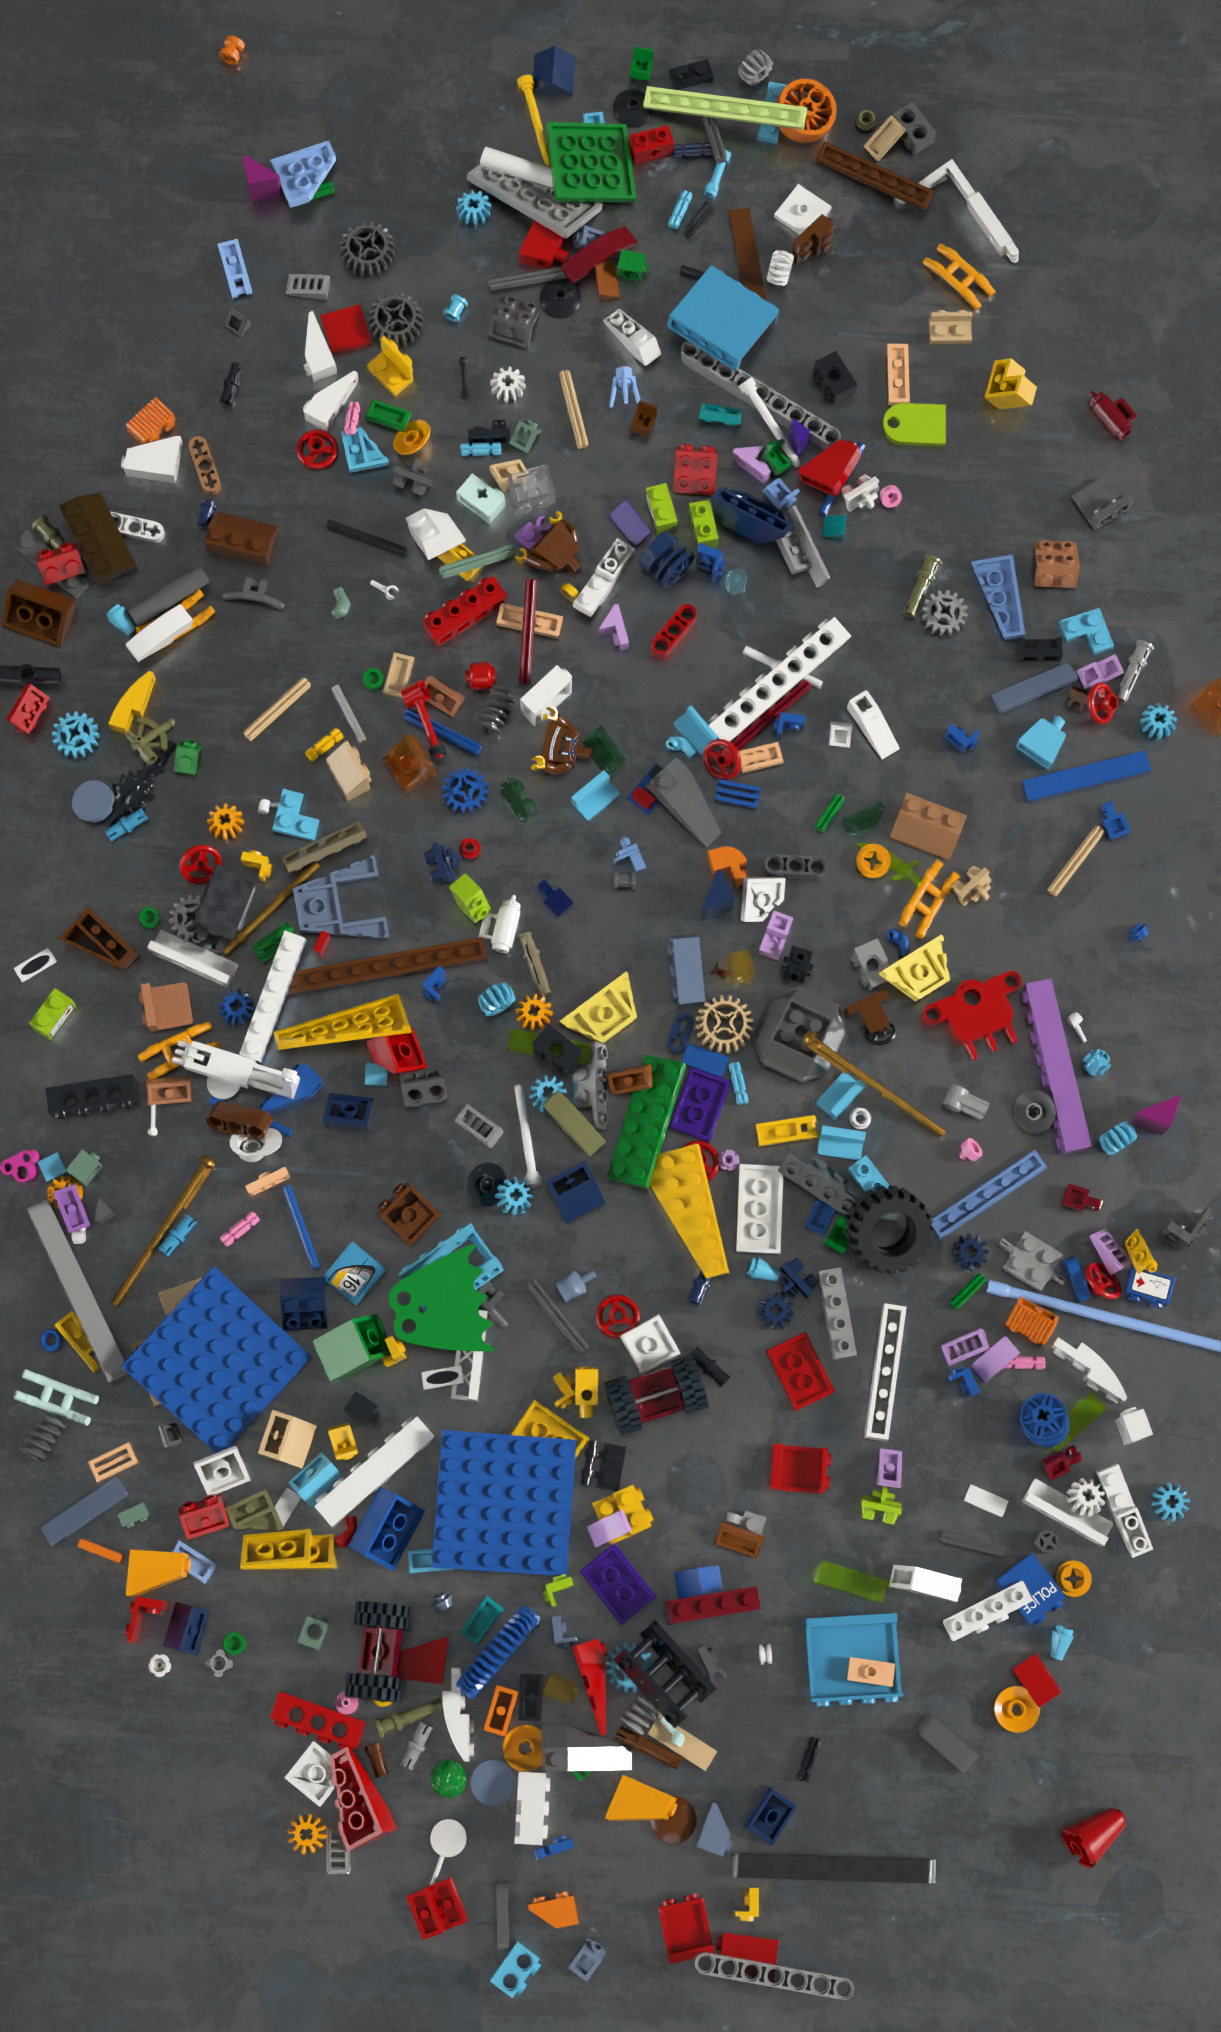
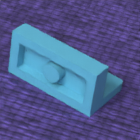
[673,705,718,756]
[571,770,620,821]
[816,1073,865,1120]
[817,1125,866,1161]
[288,1452,344,1508]

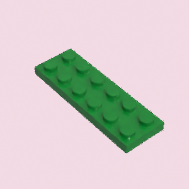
[606,1054,686,1189]

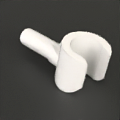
[370,580,399,600]
[258,799,279,814]
[1067,1012,1087,1043]
[72,1213,89,1244]

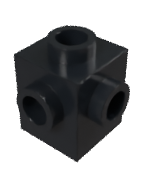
[781,945,814,984]

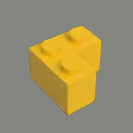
[985,358,1037,410]

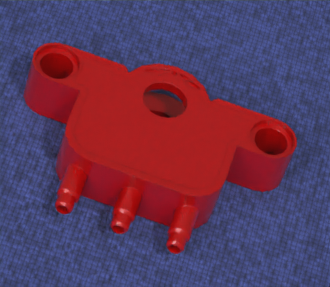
[921,971,1022,1060]

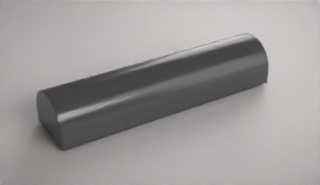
[127,566,210,626]

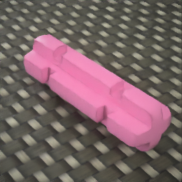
[344,402,360,435]
[220,1211,259,1246]
[1003,1356,1045,1369]

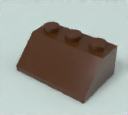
[204,511,279,566]
[1,579,77,647]

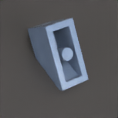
[696,1802,733,1857]

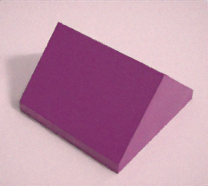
[242,155,283,203]
[1131,1095,1181,1135]

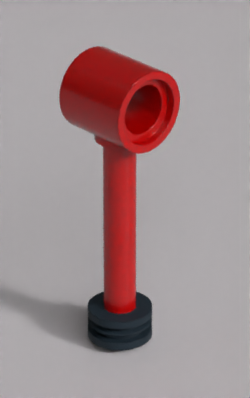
[401,680,447,760]

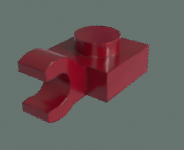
[1062,1183,1103,1212]
[1042,1445,1083,1481]

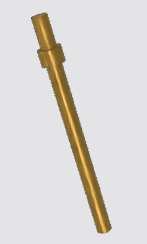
[222,862,320,955]

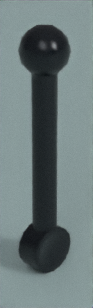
[459,357,469,399]

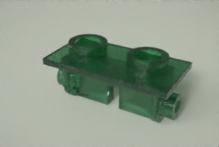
[500,777,537,822]

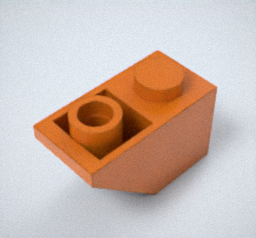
[528,1891,579,1929]

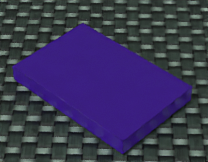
[668,1067,732,1143]
[580,1543,657,1625]

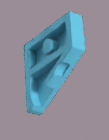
[341,427,389,473]

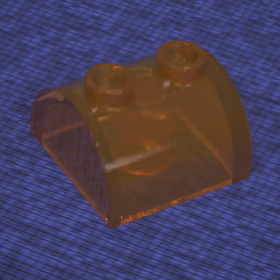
[1189,677,1221,737]
[383,734,437,794]

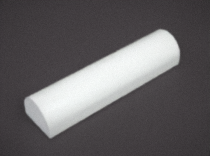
[480,147,553,188]

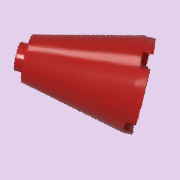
[1061,1808,1126,1869]

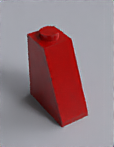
[798,439,861,497]
[388,1638,449,1684]
[716,1931,779,1988]

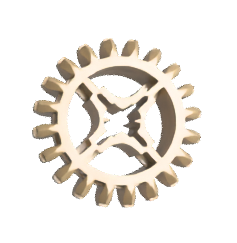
[695,995,754,1054]

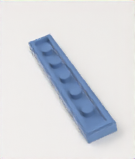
[930,1149,1047,1240]

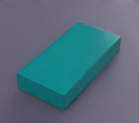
[459,1595,504,1646]

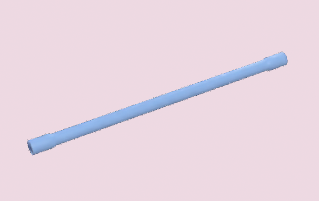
[986,1280,1221,1352]

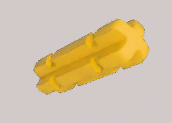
[305,728,343,761]

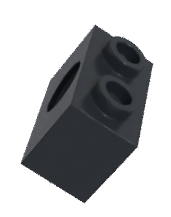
[812,351,857,404]
[532,1024,583,1075]
[343,1391,381,1428]

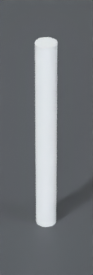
[743,646,823,689]

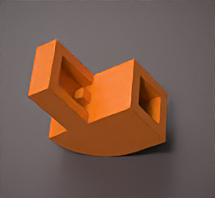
[707,846,747,892]

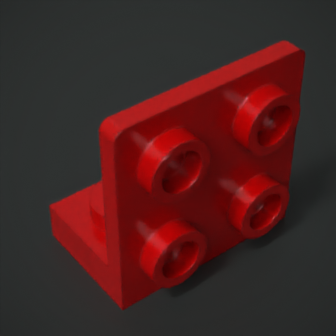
[124,1596,168,1644]

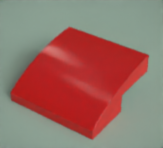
[406,1876,469,1940]

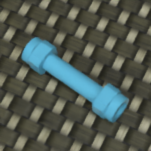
[704,150,731,199]

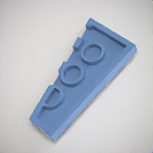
[971,555,1025,640]

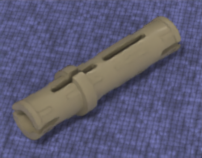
[518,932,552,997]

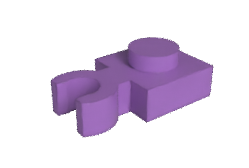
[514,515,552,553]

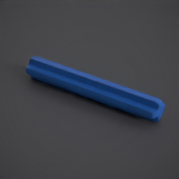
[404,708,482,755]

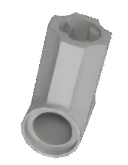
[942,1084,989,1121]

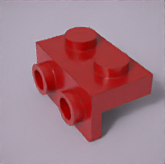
[36,542,86,585]

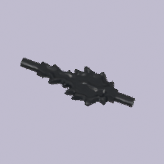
[103,740,176,828]

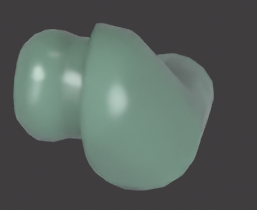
[332,587,350,619]

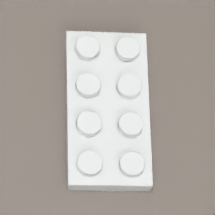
[736,1164,783,1255]

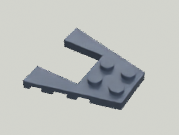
[293,855,390,940]

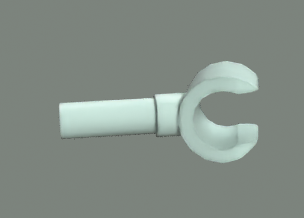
[660,1717,685,1747]

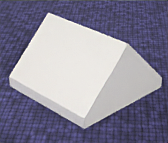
[193,1446,251,1495]

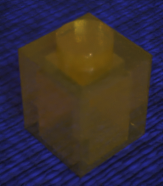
[727,949,756,985]
[543,1672,579,1705]

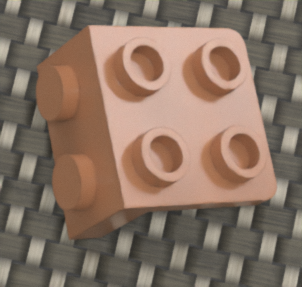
[1034,540,1080,588]
[138,982,193,1032]

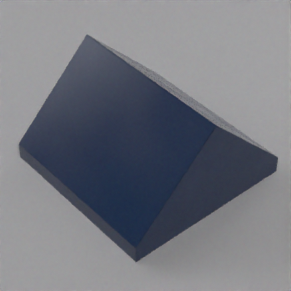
[532,46,575,96]
[701,869,735,921]
[323,1093,373,1132]
[743,1786,797,1846]

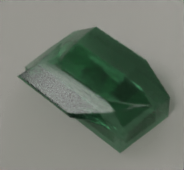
[841,801,884,835]

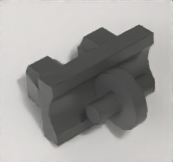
[393,458,433,496]

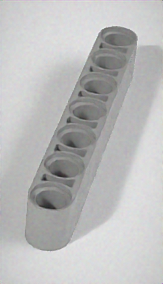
[694,1951,854,2000]

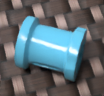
[442,294,468,323]

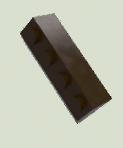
[59,493,138,586]

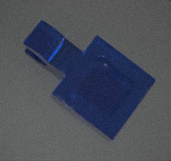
[538,880,574,918]

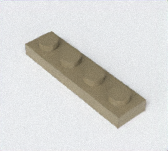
[280,821,367,873]

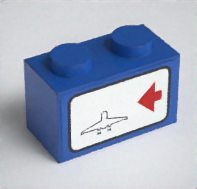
[1123,1266,1176,1309]

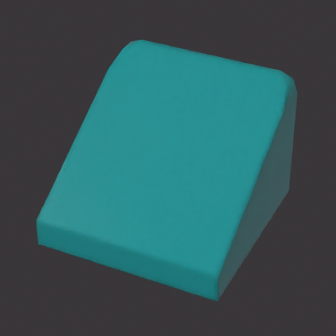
[822,515,847,540]

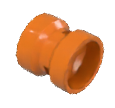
[219,35,245,65]

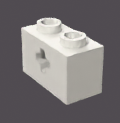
[1115,1407,1153,1445]

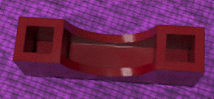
[664,1586,761,1625]

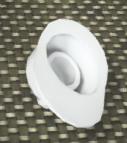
[230,1128,282,1162]

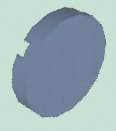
[72,780,115,823]
[470,1759,516,1806]

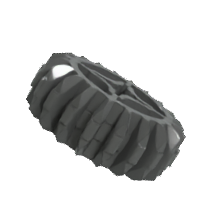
[339,220,395,277]
[367,292,424,346]

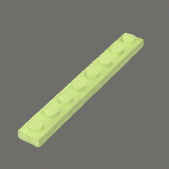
[643,86,807,130]

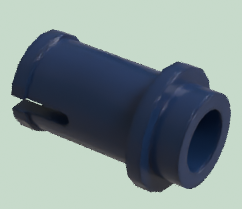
[197,499,217,528]

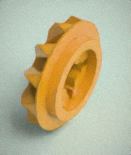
[856,844,891,878]
[47,1175,83,1210]
[1055,1560,1092,1597]

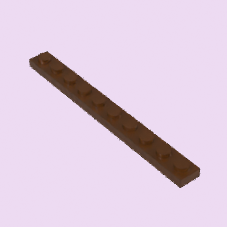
[286,937,487,996]

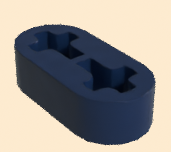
[667,1013,694,1054]

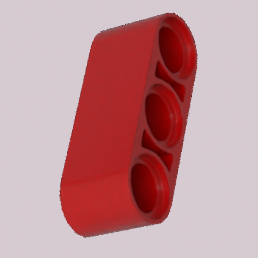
[651,604,697,660]

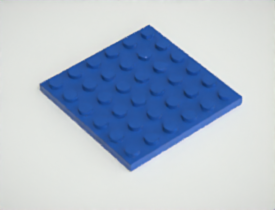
[121,1266,312,1453]
[431,1430,576,1576]

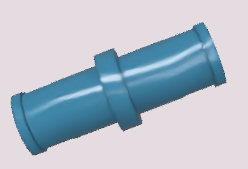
[104,808,148,842]
[157,1214,197,1257]

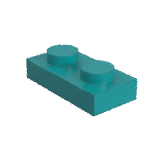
[699,403,743,426]

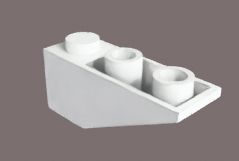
[603,309,661,366]
[847,690,900,760]

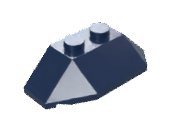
[710,487,794,544]

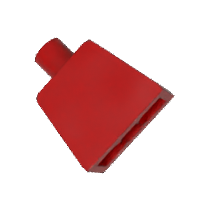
[519,220,571,269]

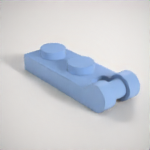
[218,239,253,299]

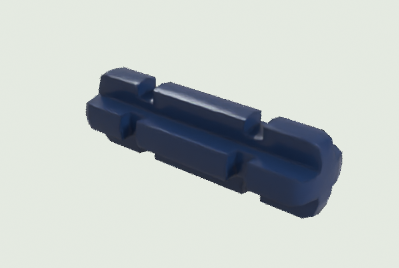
[673,142,713,157]

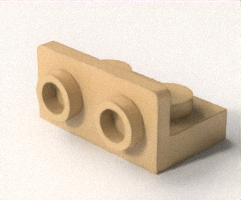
[929,310,972,344]

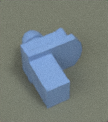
[613,837,646,872]

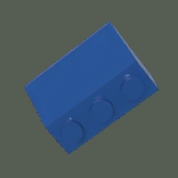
[348,1486,425,1571]

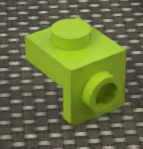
[542,1574,574,1608]

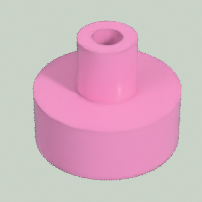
[879,485,902,508]
[959,1138,982,1161]
[335,1691,358,1715]

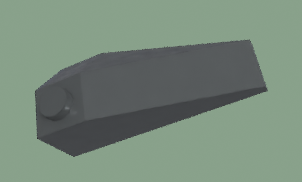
[646,757,721,848]
[540,1724,632,1772]

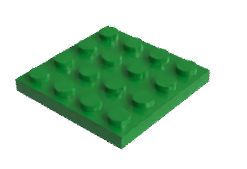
[546,122,636,203]

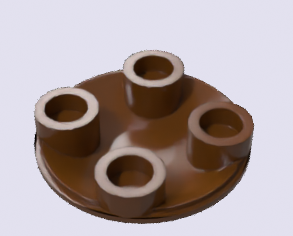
[651,1796,697,1844]

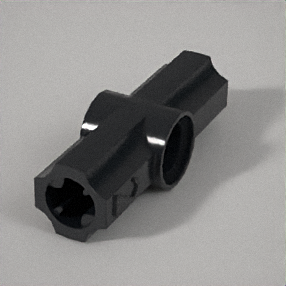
[0,664,62,687]

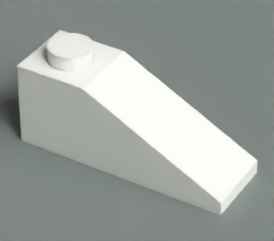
[303,311,337,382]
[303,371,359,431]

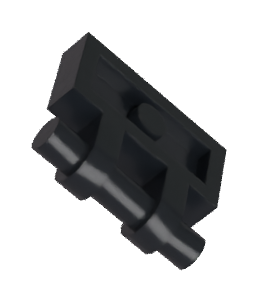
[581,1440,627,1492]

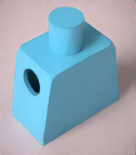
[1016,715,1066,770]

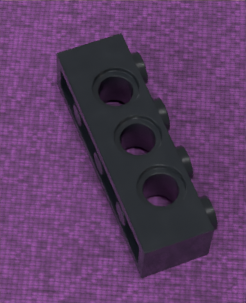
[45,1074,139,1120]

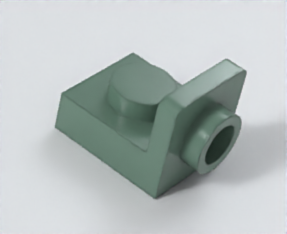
[509,419,541,453]

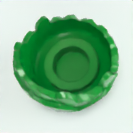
[430,1759,467,1799]

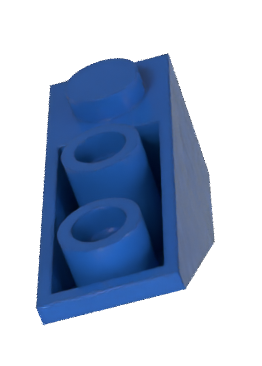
[260,1062,324,1114]

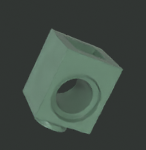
[66,1149,102,1187]
[297,1614,330,1651]

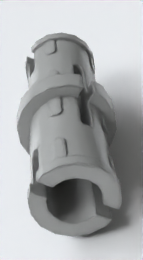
[400,1721,433,1770]

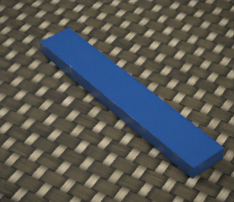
[1022,750,1151,803]

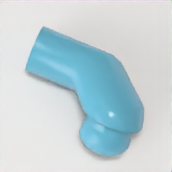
[666,737,697,759]

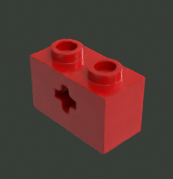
[629,125,674,165]

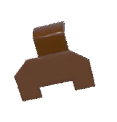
[710,962,730,979]

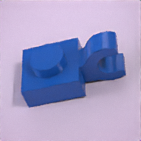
[1101,801,1131,841]

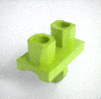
[861,1486,902,1525]

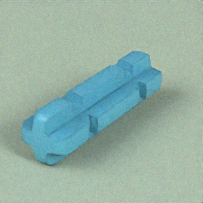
[668,190,692,229]
[460,442,501,456]
[728,1062,749,1105]

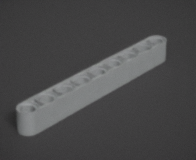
[681,341,841,451]
[26,1199,129,1383]

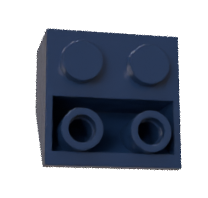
[546,1161,605,1224]
[279,1277,328,1330]

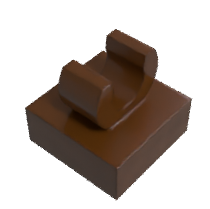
[1068,685,1089,712]

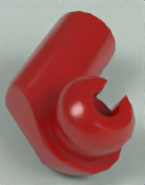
[334,1516,357,1548]

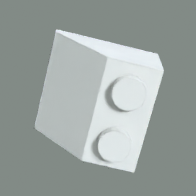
[405,509,466,560]

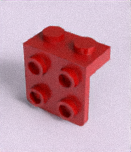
[673,443,718,495]

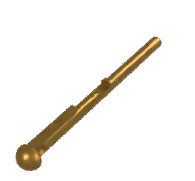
[803,1031,946,1137]
[111,1155,215,1307]

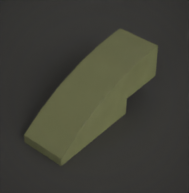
[542,1090,606,1157]

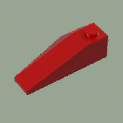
[572,1639,608,1736]
[330,1746,397,1852]

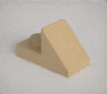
[489,459,530,493]

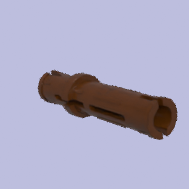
[615,1726,683,1770]

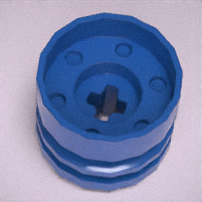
[1020,1393,1070,1448]

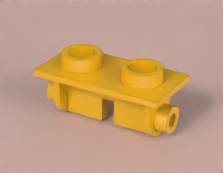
[1123,1229,1158,1274]

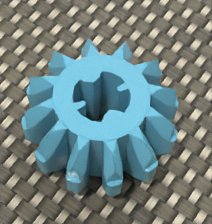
[456,190,491,227]
[1140,702,1177,740]
[478,983,516,1016]
[529,1075,567,1112]
[1098,1121,1137,1155]
[495,1177,533,1216]
[1151,1483,1190,1522]

